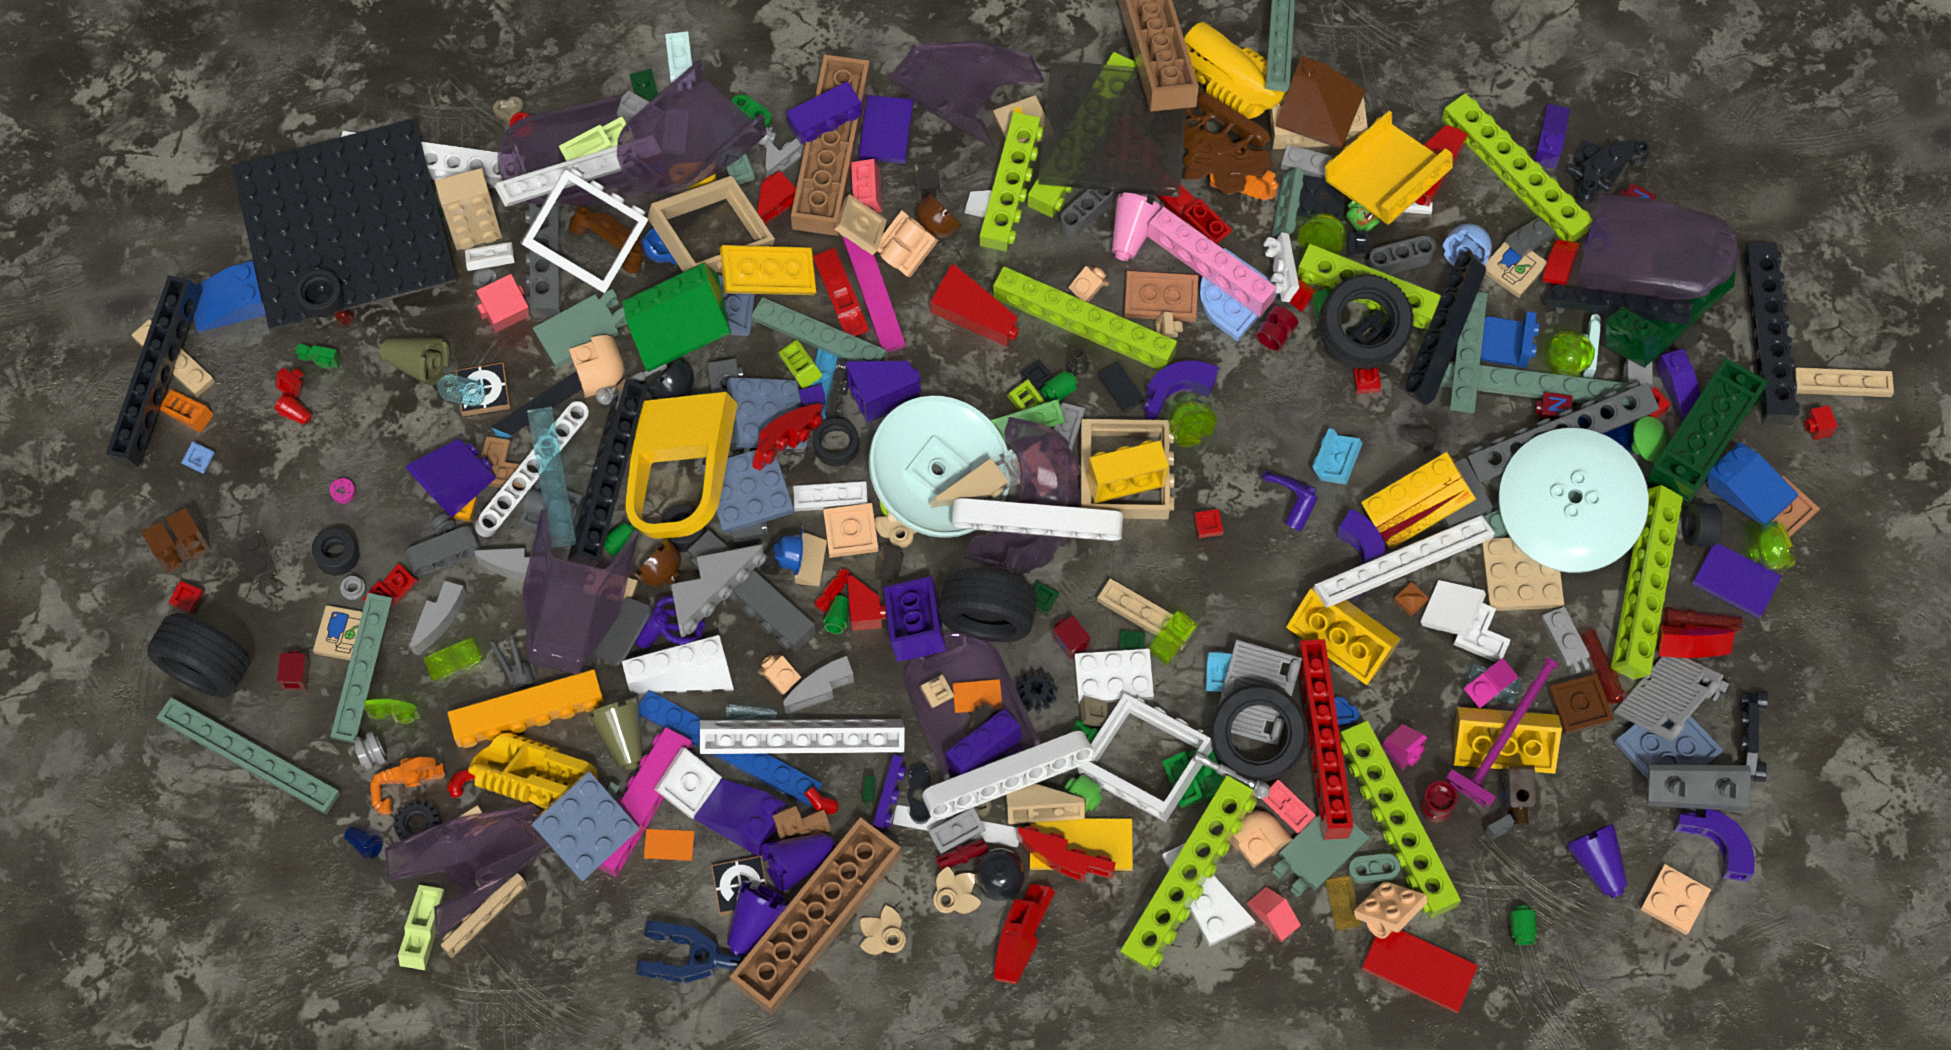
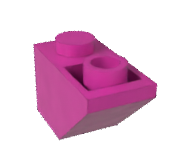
[1382,724,1427,770]

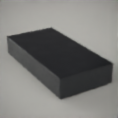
[1098,362,1144,413]

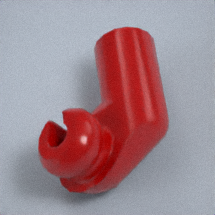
[447,768,475,798]
[804,787,839,815]

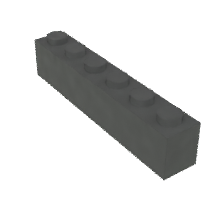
[688,530,816,653]

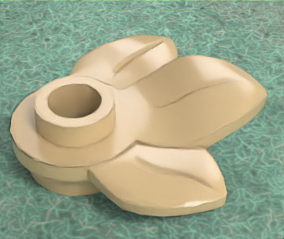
[875,512,917,548]
[933,867,981,914]
[860,906,906,955]

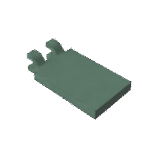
[533,289,627,369]
[1271,815,1369,898]

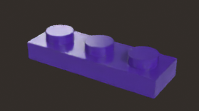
[873,754,907,834]

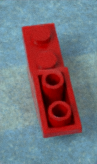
[1149,170,1232,244]
[813,248,870,337]
[752,403,823,471]
[1017,826,1116,882]
[994,884,1055,984]

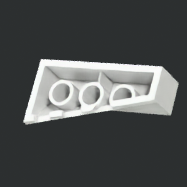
[622,635,734,694]

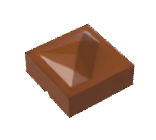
[1393,582,1429,617]

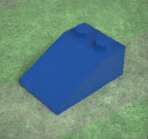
[193,261,265,332]
[1707,442,1798,527]

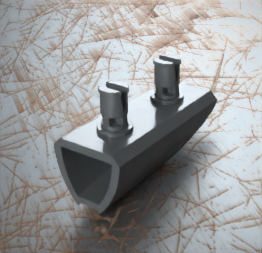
[1647,765,1751,811]

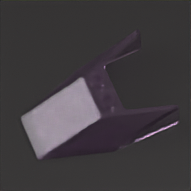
[889,41,1044,147]
[522,509,639,675]
[385,804,550,940]

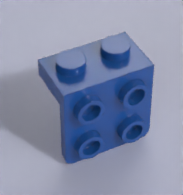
[1480,311,1539,368]

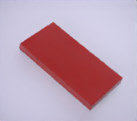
[1361,930,1478,1014]

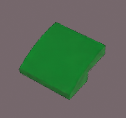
[1162,749,1225,808]

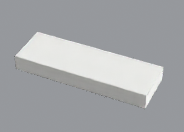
[793,481,868,511]

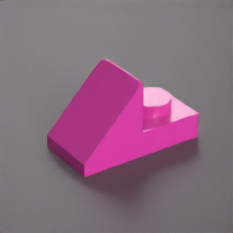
[1463,658,1518,709]

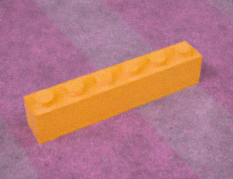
[447,670,605,748]

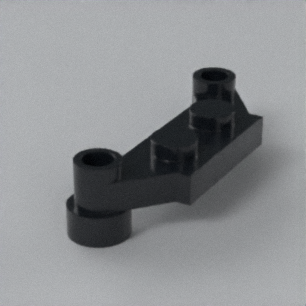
[1576,139,1650,203]
[1739,690,1768,783]

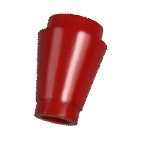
[274,394,312,426]

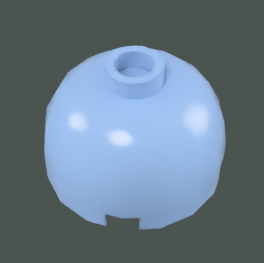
[1443,223,1492,266]

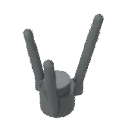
[490,636,537,688]

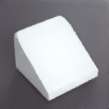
[965,190,992,218]

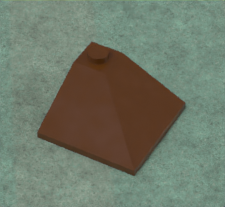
[1276,56,1366,149]

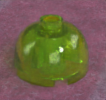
[1298,212,1346,255]
[1545,329,1595,377]
[1168,398,1217,447]
[1749,520,1795,571]

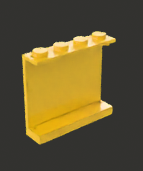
[1325,111,1453,225]

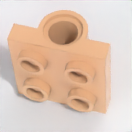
[878,210,939,277]
[1354,881,1428,938]

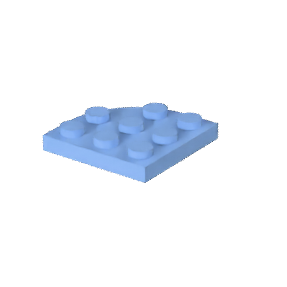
[1200,248,1279,341]

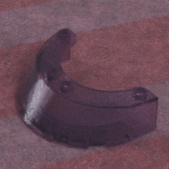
[965,417,1081,574]

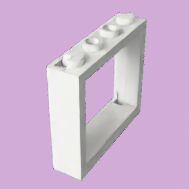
[520,168,648,293]
[1077,693,1213,822]

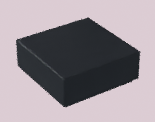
[1020,360,1054,392]

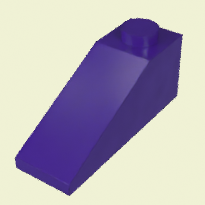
[1534,103,1570,169]
[1656,348,1701,422]

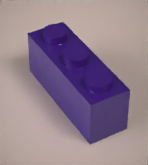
[786,81,862,145]
[945,709,1022,777]

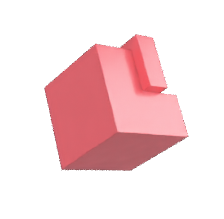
[476,274,529,333]

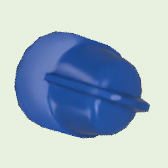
[773,526,803,575]

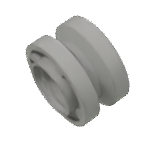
[353,731,386,771]

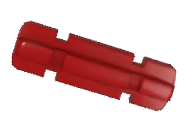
[814,568,851,612]

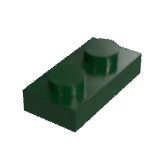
[629,69,662,109]

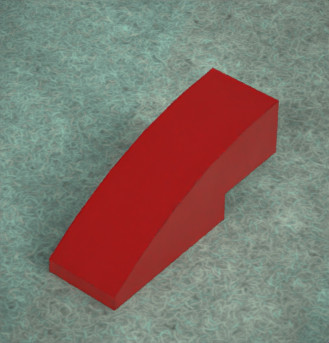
[1656,624,1735,658]

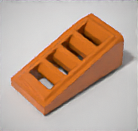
[159,389,213,433]

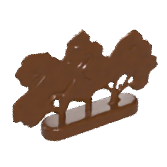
[1154,92,1273,195]

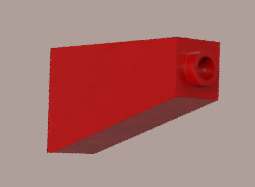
[1414,125,1468,207]
[930,264,1020,347]

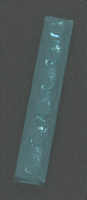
[527,407,576,548]

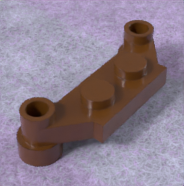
[568,206,643,274]

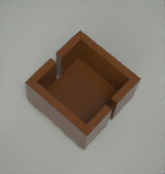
[141,507,210,574]

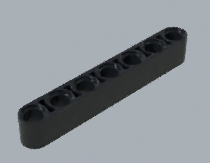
[1405,251,1486,405]

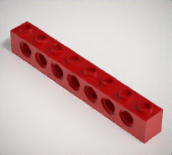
[1296,639,1354,840]

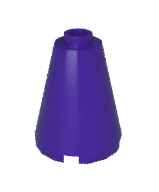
[1567,824,1628,898]
[761,833,836,892]
[727,881,789,956]

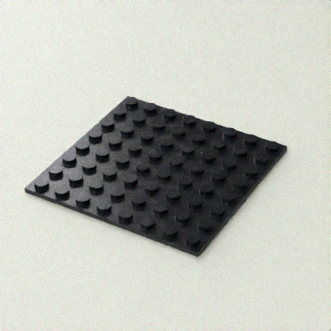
[231,118,457,330]

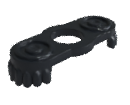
[907,764,931,824]

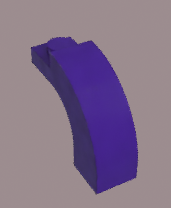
[1144,360,1219,420]
[1336,509,1385,599]
[1674,809,1754,882]

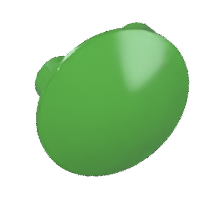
[1632,416,1670,464]

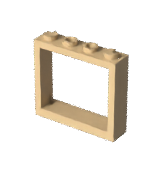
[647,176,775,273]
[1081,419,1174,519]

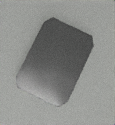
[593,597,651,665]

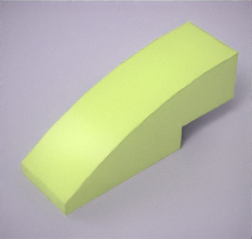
[559,117,635,161]
[398,885,444,970]

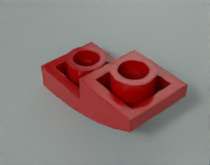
[1542,239,1580,286]
[363,563,419,608]

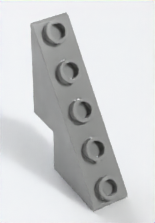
[671,545,767,637]

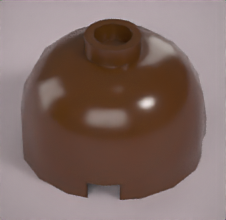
[916,193,962,239]
[633,538,681,587]

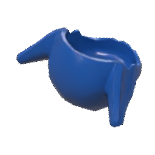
[642,226,680,266]

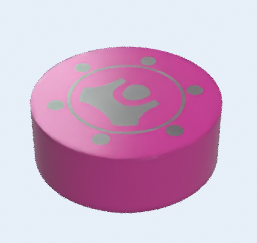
[330,478,356,504]

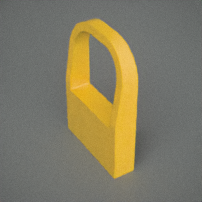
[626,392,738,539]

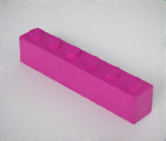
[598,727,694,878]

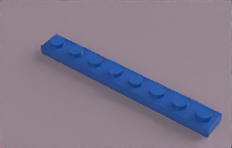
[639,690,823,808]

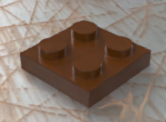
[1548,674,1614,735]

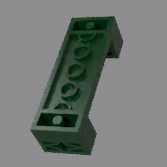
[1606,239,1736,368]
[1647,357,1768,506]

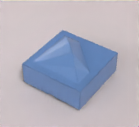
[181,441,216,475]

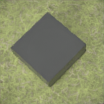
[1484,814,1515,841]

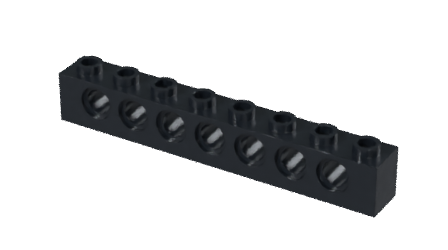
[1743,242,1800,425]
[106,275,200,468]
[567,378,648,570]

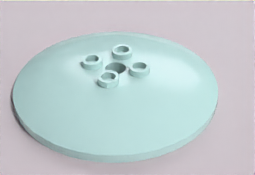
[869,396,1011,538]
[1499,428,1648,573]

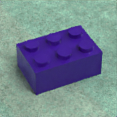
[884,576,946,662]

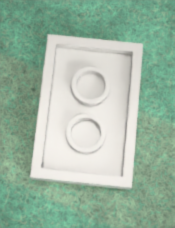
[1074,649,1154,704]

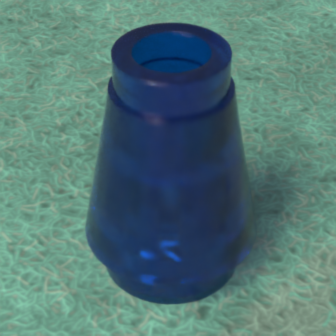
[344,826,383,859]

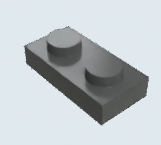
[1505,217,1556,257]

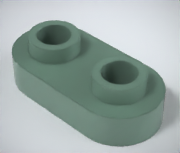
[1348,854,1400,884]

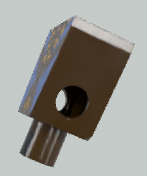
[1501,765,1536,826]

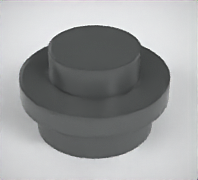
[473,268,497,289]

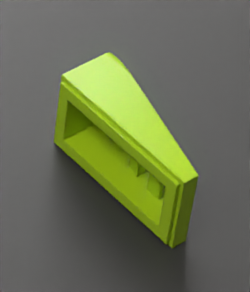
[778,339,822,389]
[1007,379,1046,432]

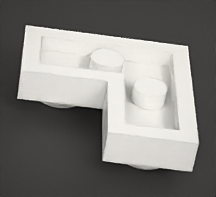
[1454,603,1510,662]

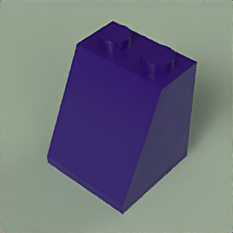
[845,361,922,423]
[405,438,496,517]

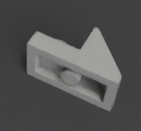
[765,138,804,177]

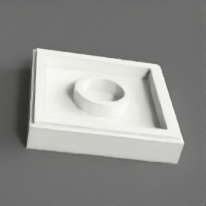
[1421,580,1486,637]
[654,748,722,819]

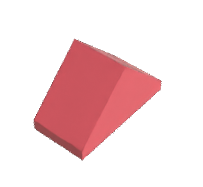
[1247,887,1301,942]

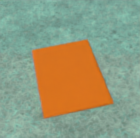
[953,679,1003,713]
[644,829,695,861]

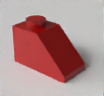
[757,171,796,224]
[847,575,886,631]

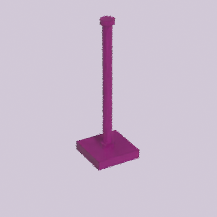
[1446,657,1559,810]

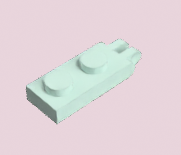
[665,31,694,90]
[1579,314,1601,379]

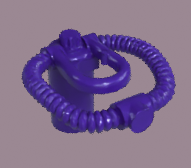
[1262,470,1318,531]
[635,596,705,649]

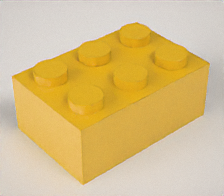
[1086,440,1169,504]

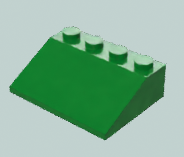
[622,262,731,372]

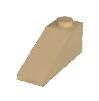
[929,458,1009,508]
[1006,784,1085,824]

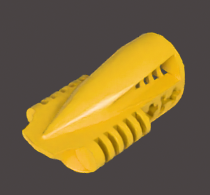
[1184,22,1287,119]
[468,733,598,809]

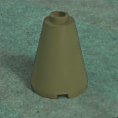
[379,338,450,386]
[589,699,643,772]

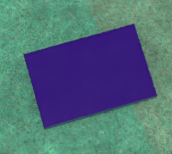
[859,95,913,164]
[1692,543,1782,619]

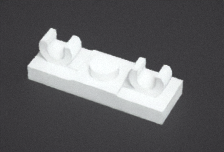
[1263,232,1299,302]

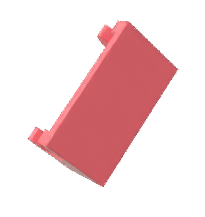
[851,159,882,213]
[1262,780,1316,834]

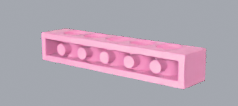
[1147,207,1277,317]

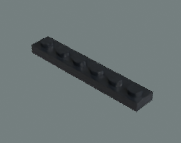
[1545,284,1694,325]

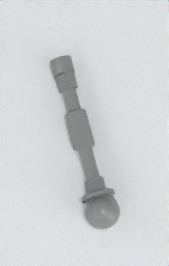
[596,364,667,405]
[1193,752,1270,799]

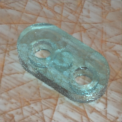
[437,375,486,406]

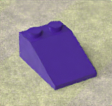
[694,779,787,857]

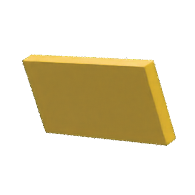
[720,245,816,295]
[1030,819,1133,871]

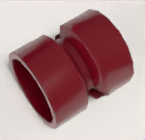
[1255,306,1299,351]
[1420,781,1458,823]

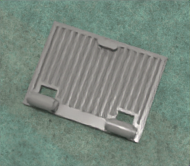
[1218,640,1302,746]
[1614,657,1723,742]

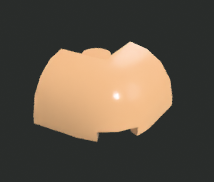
[569,335,625,398]
[1221,810,1293,868]

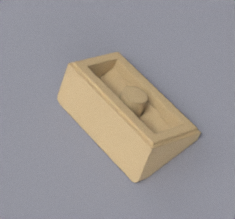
[795,533,827,587]

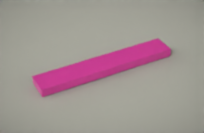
[841,235,906,353]

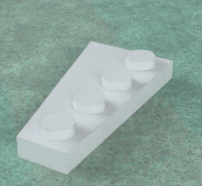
[1162,844,1256,946]

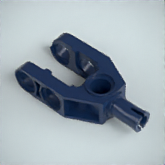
[635,921,743,984]

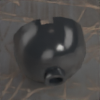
[647,359,695,399]
[974,848,1025,901]

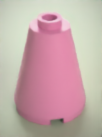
[1112,192,1162,261]

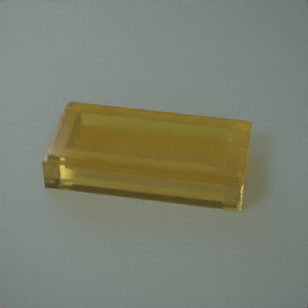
[1325,876,1362,932]

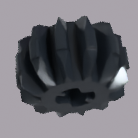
[1015,670,1058,714]

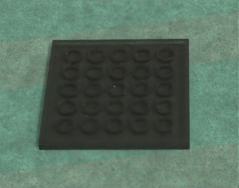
[1038,60,1187,197]

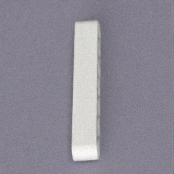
[475,401,589,537]
[952,498,1123,541]
[922,731,1095,820]

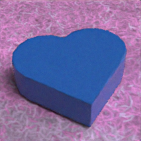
[1334,696,1359,727]

